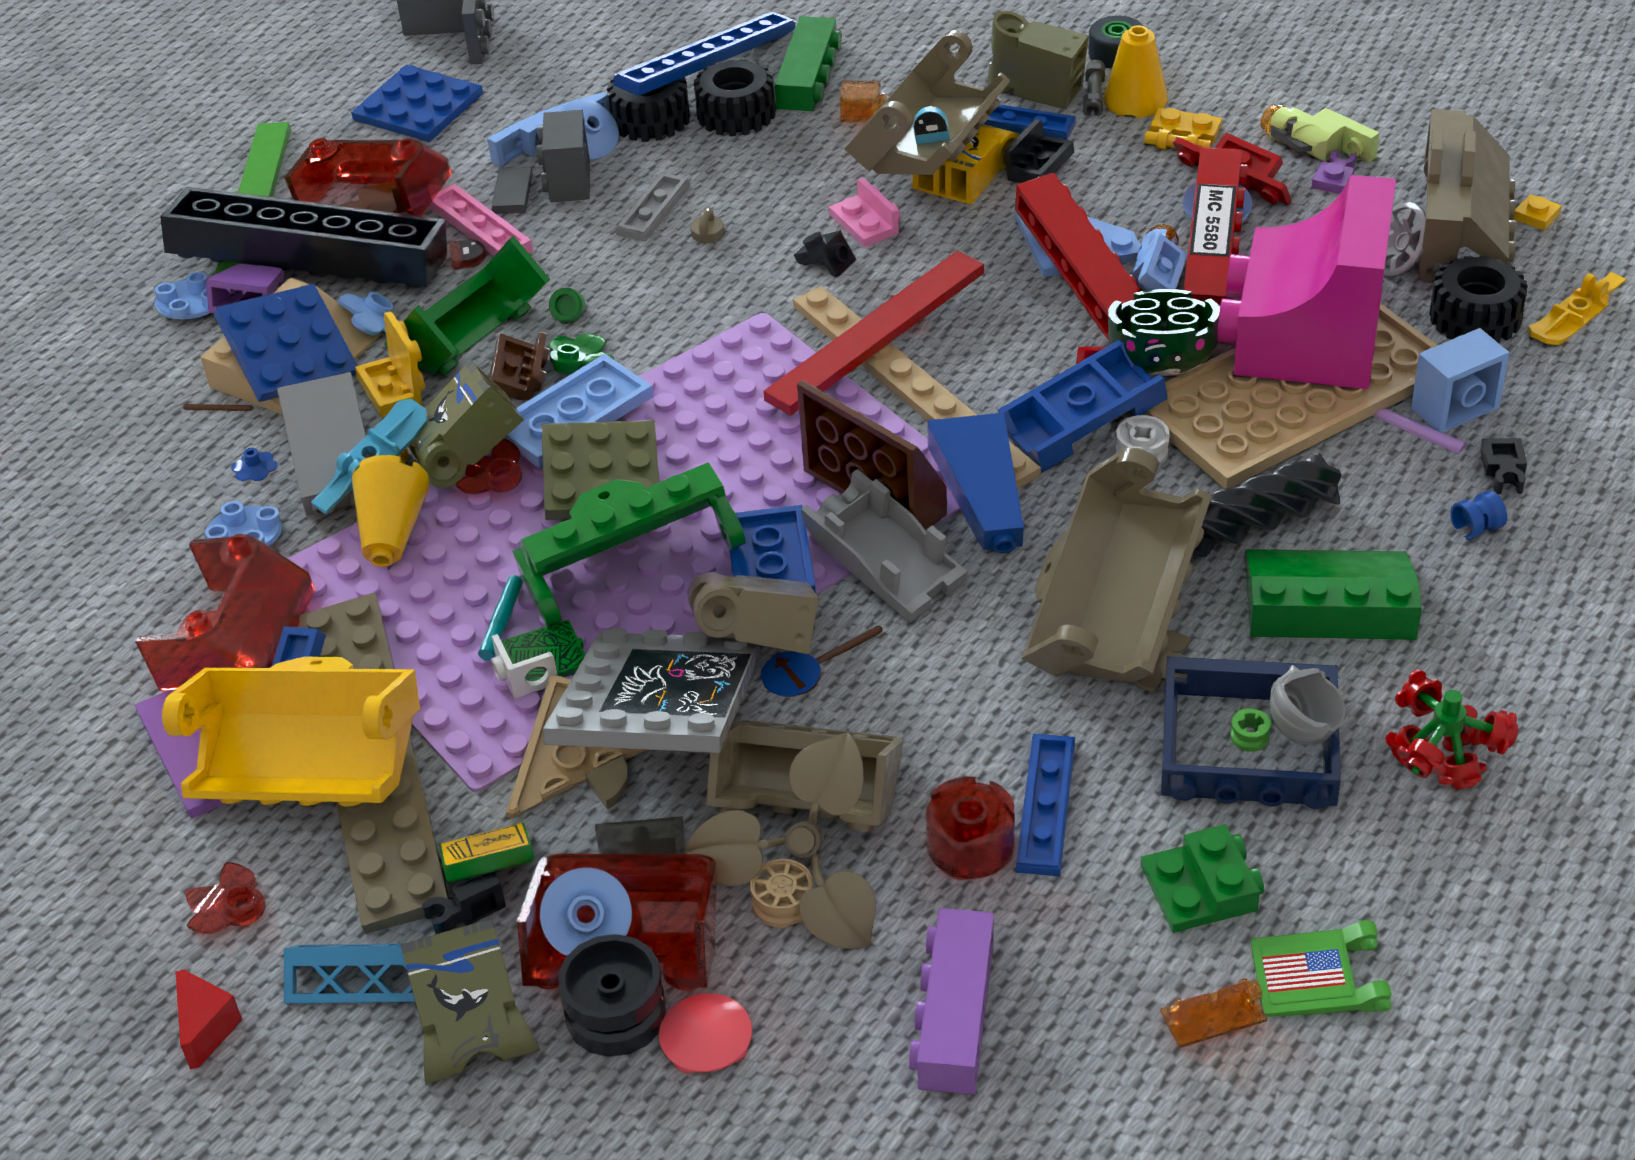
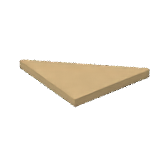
[506,674,645,818]

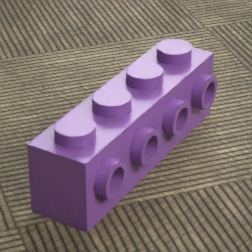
[909,908,994,1095]

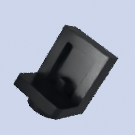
[794,230,856,277]

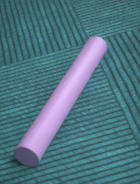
[1372,408,1467,454]

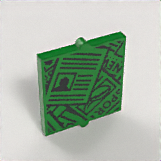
[502,620,585,681]

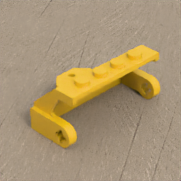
[162,657,420,807]

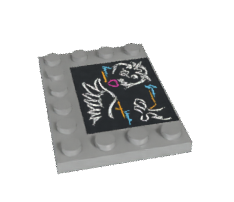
[543,628,760,753]

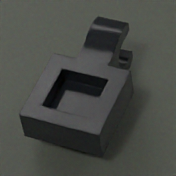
[422,871,506,934]

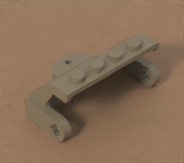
[845,30,1010,175]
[1419,109,1516,283]
[1021,447,1212,683]

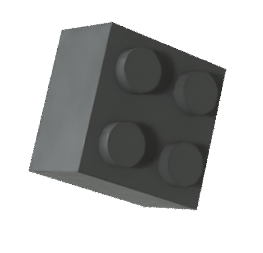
[537,109,590,202]

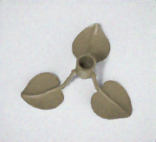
[686,733,876,949]

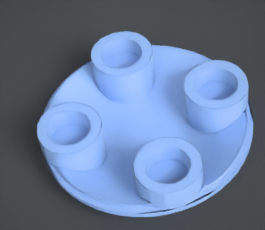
[155,272,209,319]
[205,501,282,556]

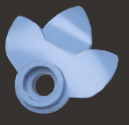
[338,292,393,336]

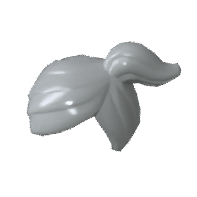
[1270,665,1345,745]

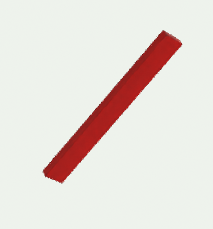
[763,250,984,416]

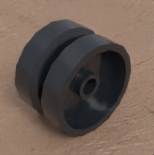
[558,934,666,1057]

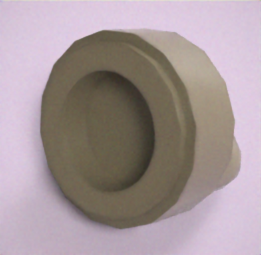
[690,207,724,243]

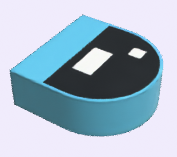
[913,106,950,145]

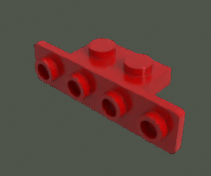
[1173,133,1292,205]

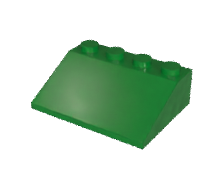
[1245,549,1422,640]

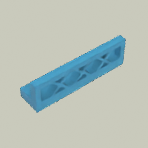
[284,943,415,1003]

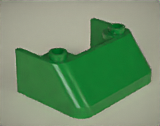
[384,236,550,376]

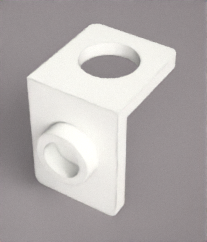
[491,634,558,699]

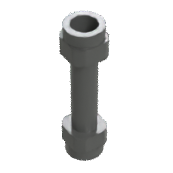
[1083,60,1105,116]

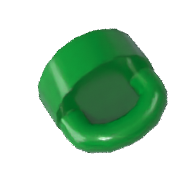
[549,288,587,323]

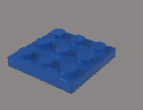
[351,65,483,142]
[214,284,358,402]

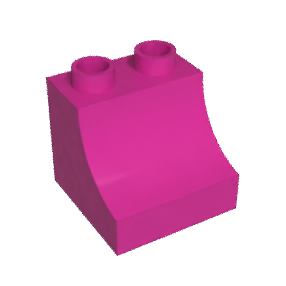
[1217,175,1396,389]

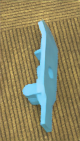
[311,398,428,515]

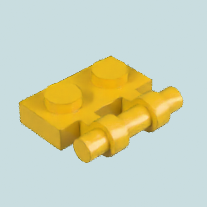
[1144,108,1222,150]

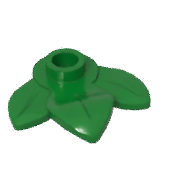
[549,333,614,374]

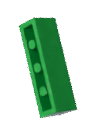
[775,16,842,111]

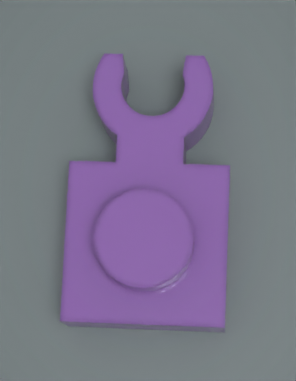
[1311,150,1356,194]

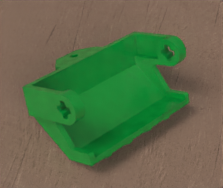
[512,462,746,627]

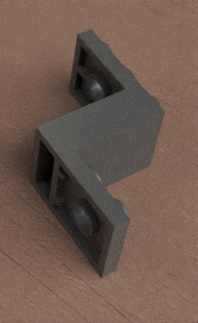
[397,0,494,65]

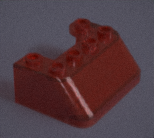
[517,854,717,991]

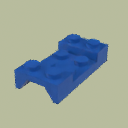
[997,340,1168,472]

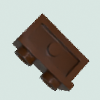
[489,331,550,400]

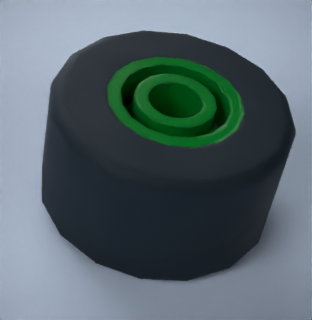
[1088,15,1144,69]

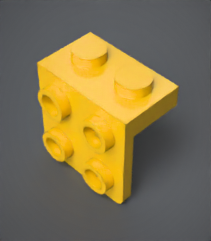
[355,311,425,418]

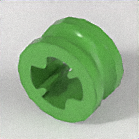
[1230,708,1271,752]

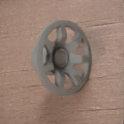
[1384,202,1426,277]

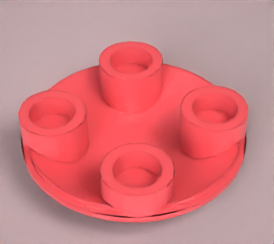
[659,993,752,1073]

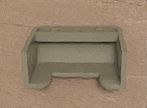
[706,720,903,831]

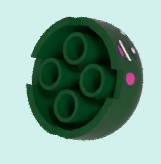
[1108,289,1220,376]

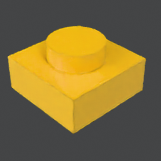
[1514,194,1562,231]

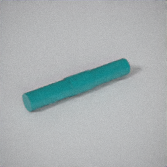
[478,575,523,661]

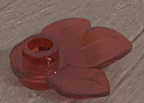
[456,438,523,494]
[185,862,266,934]

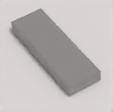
[615,172,691,242]

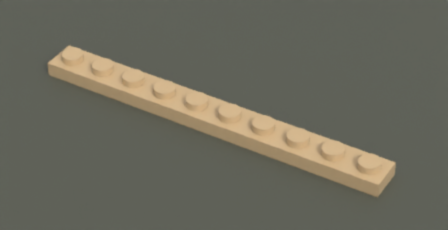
[793,286,1041,489]

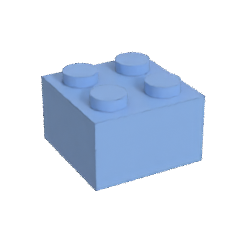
[1411,328,1509,432]

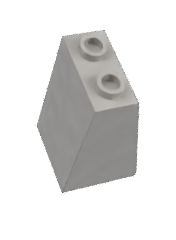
[277,372,371,516]

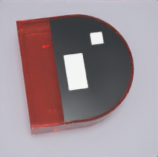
[449,239,485,270]

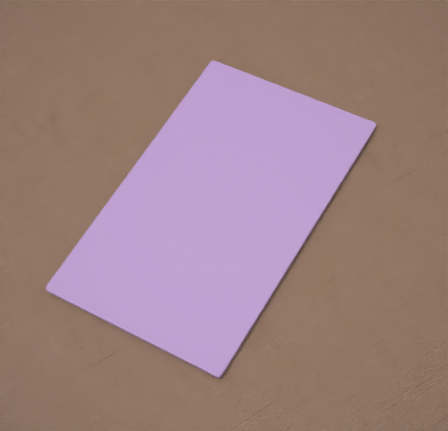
[273,313,961,792]

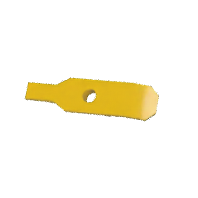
[1527,272,1626,345]

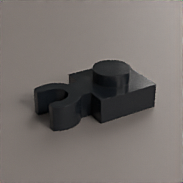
[1480,438,1527,494]

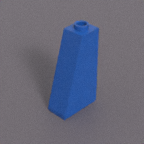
[927,412,1024,553]

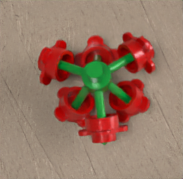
[1385,669,1518,789]

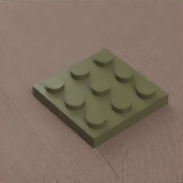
[541,420,659,520]

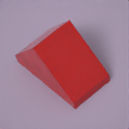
[175,970,242,1069]

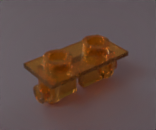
[1160,978,1267,1048]

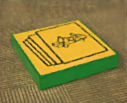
[439,822,535,883]

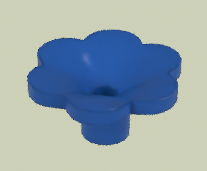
[231,448,278,481]

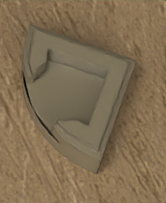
[585,756,629,809]

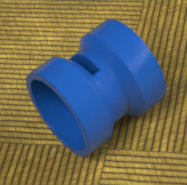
[1450,490,1507,540]

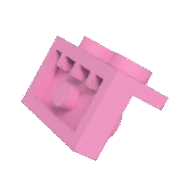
[829,177,901,248]

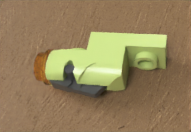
[1261,105,1380,163]

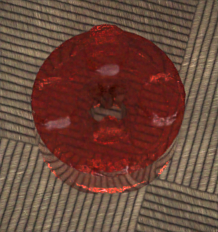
[926,776,1015,880]

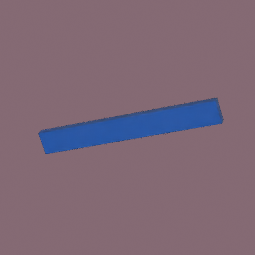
[614,12,796,96]

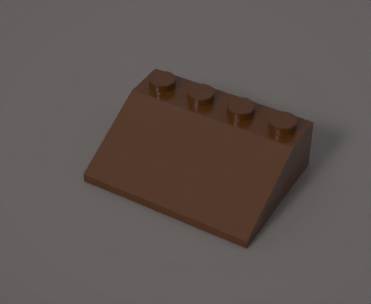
[797,380,947,531]

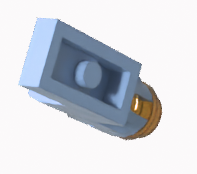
[1132,224,1187,291]

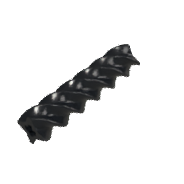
[1192,452,1342,557]

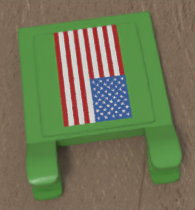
[1250,920,1391,1017]

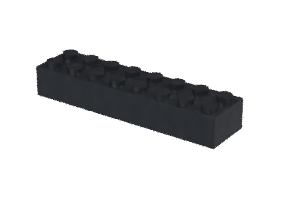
[160,187,447,288]

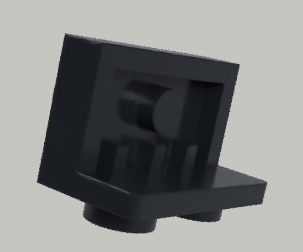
[1003,119,1075,183]

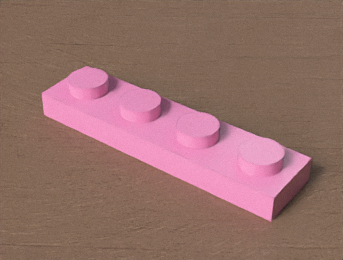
[427,184,533,256]

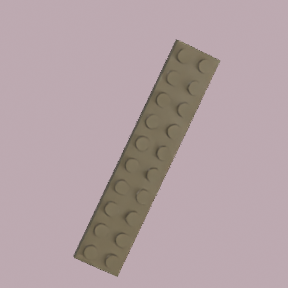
[298,592,450,934]

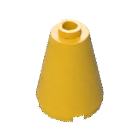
[1104,25,1168,118]
[352,455,430,567]

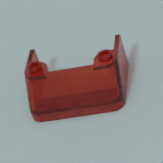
[284,138,452,216]
[135,534,315,691]

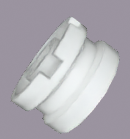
[1116,415,1170,466]

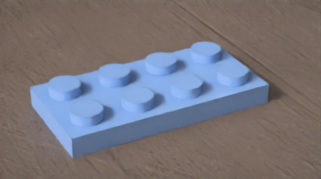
[501,354,653,468]

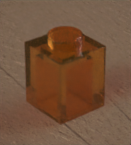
[839,80,887,123]

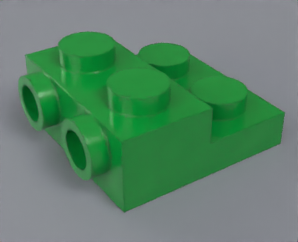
[1140,824,1264,933]

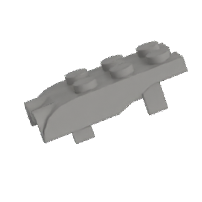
[801,469,968,623]

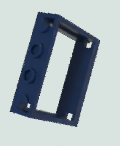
[1161,656,1341,809]

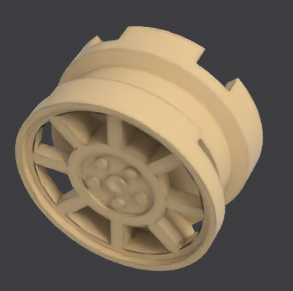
[750,859,813,928]

